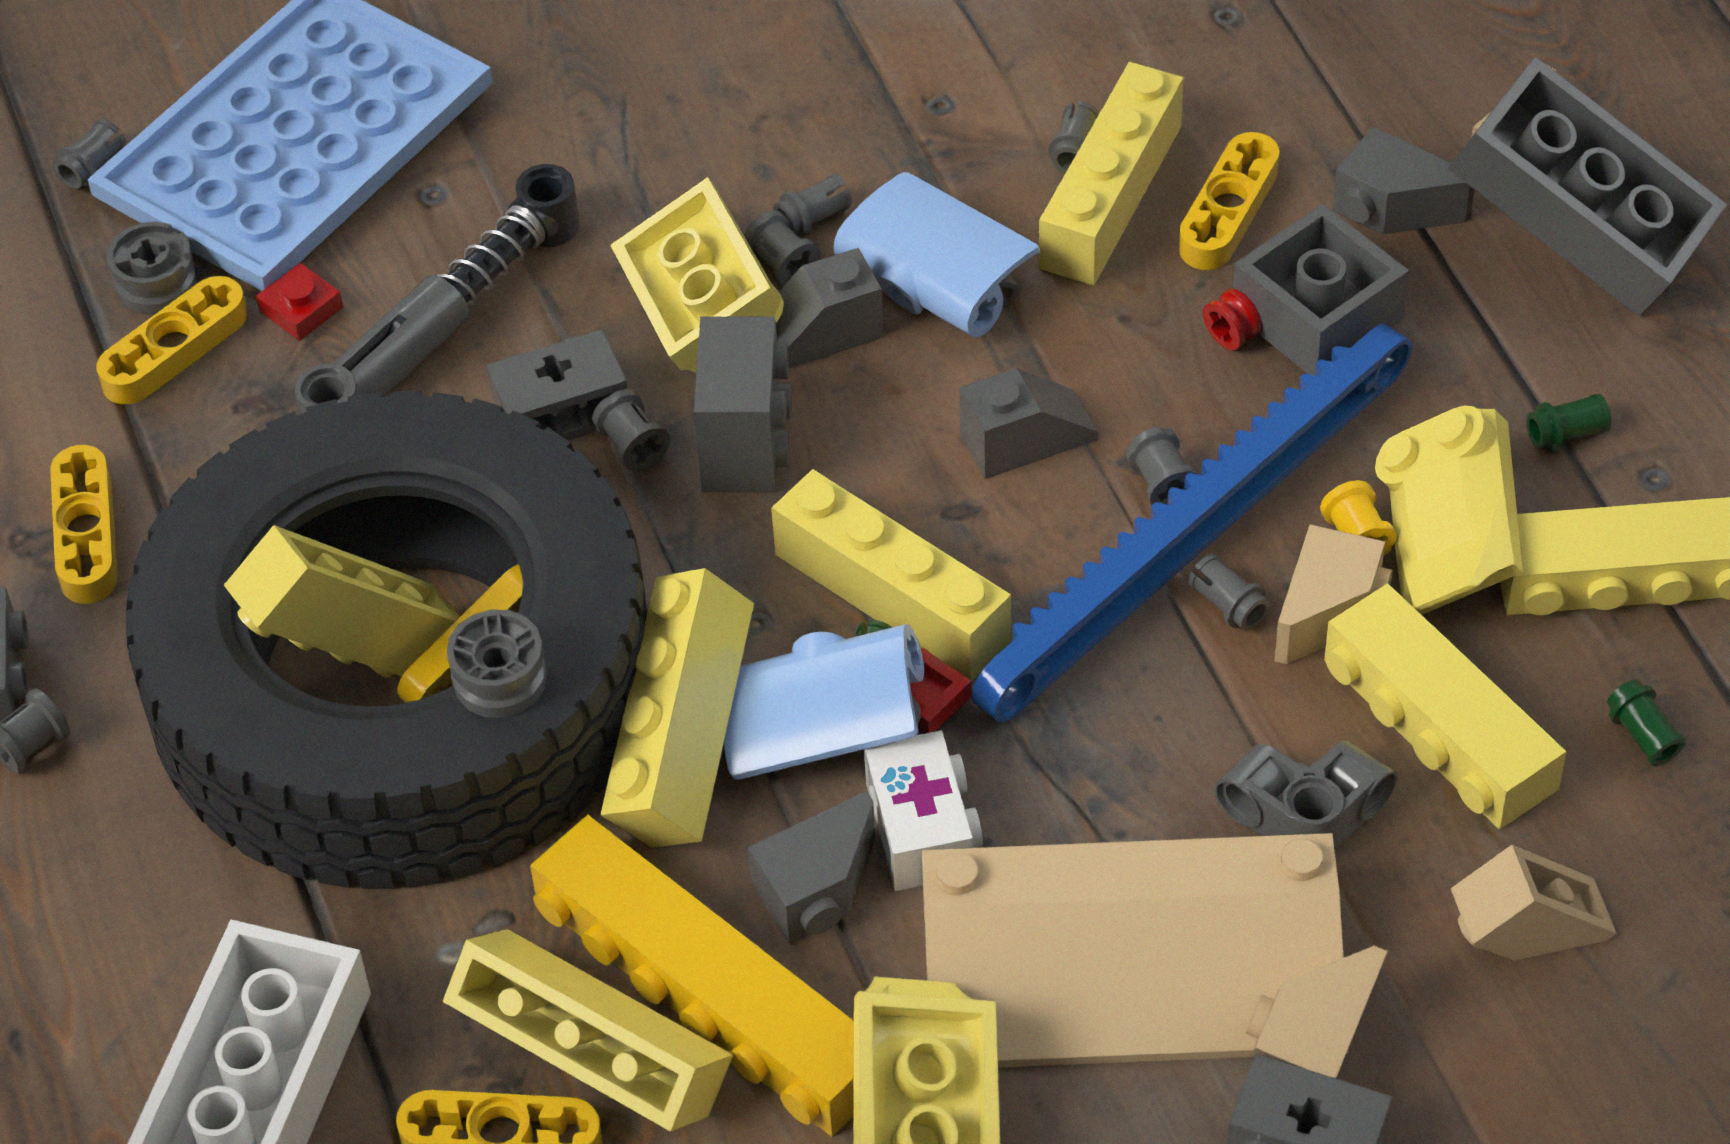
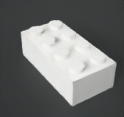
[128,920,371,1144]

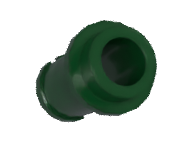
[1526,394,1612,451]
[1607,679,1686,766]

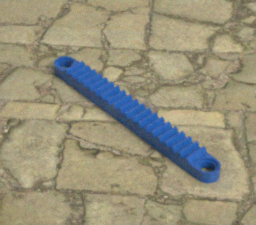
[971,323,1413,723]

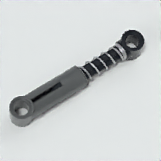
[294,164,579,414]

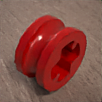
[1202,288,1262,351]

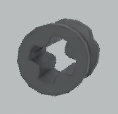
[744,210,820,286]
[592,389,671,471]
[1125,427,1199,505]
[0,688,70,774]

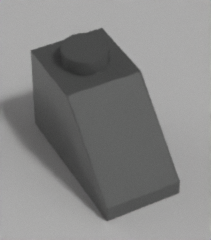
[1333,126,1474,234]
[776,248,884,368]
[959,368,1098,479]
[748,791,875,944]

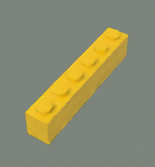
[530,815,854,1137]

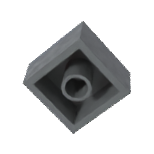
[1233,203,1409,375]
[693,316,792,492]

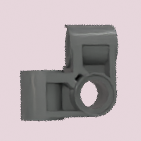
[1214,739,1397,852]

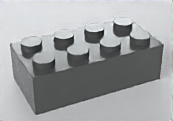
[1448,56,1728,316]

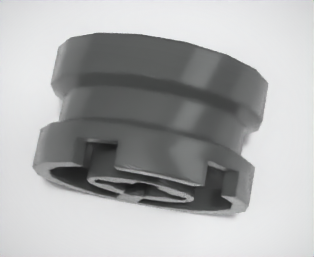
[107,221,197,315]
[447,610,547,718]

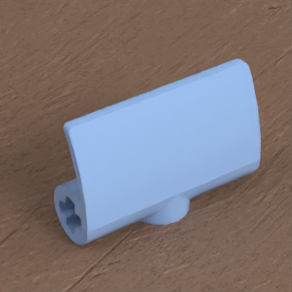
[833,172,1040,337]
[724,624,924,780]

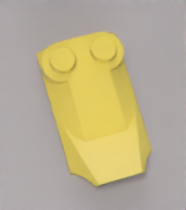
[610,177,784,372]
[1375,405,1523,615]
[854,977,1000,1144]

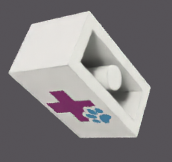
[864,730,983,891]

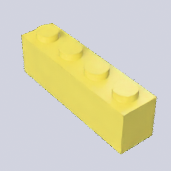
[1039,62,1184,286]
[771,469,1011,681]
[1500,497,1730,615]
[224,525,460,678]
[600,568,754,848]
[1324,583,1567,830]
[442,929,733,1131]

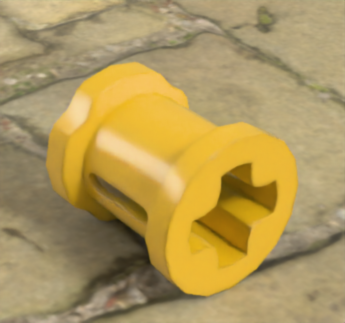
[1320,480,1397,557]

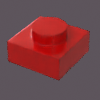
[256,263,343,341]
[910,647,972,734]

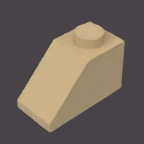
[1275,524,1393,664]
[1451,845,1617,961]
[1245,946,1387,1079]

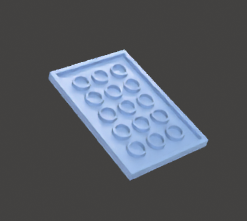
[88,0,493,291]

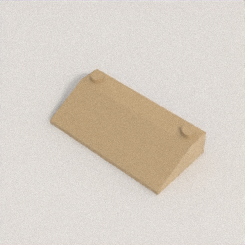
[922,833,1349,1068]

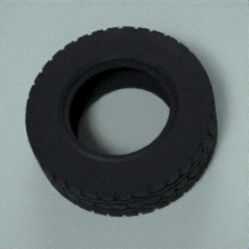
[126,391,648,889]

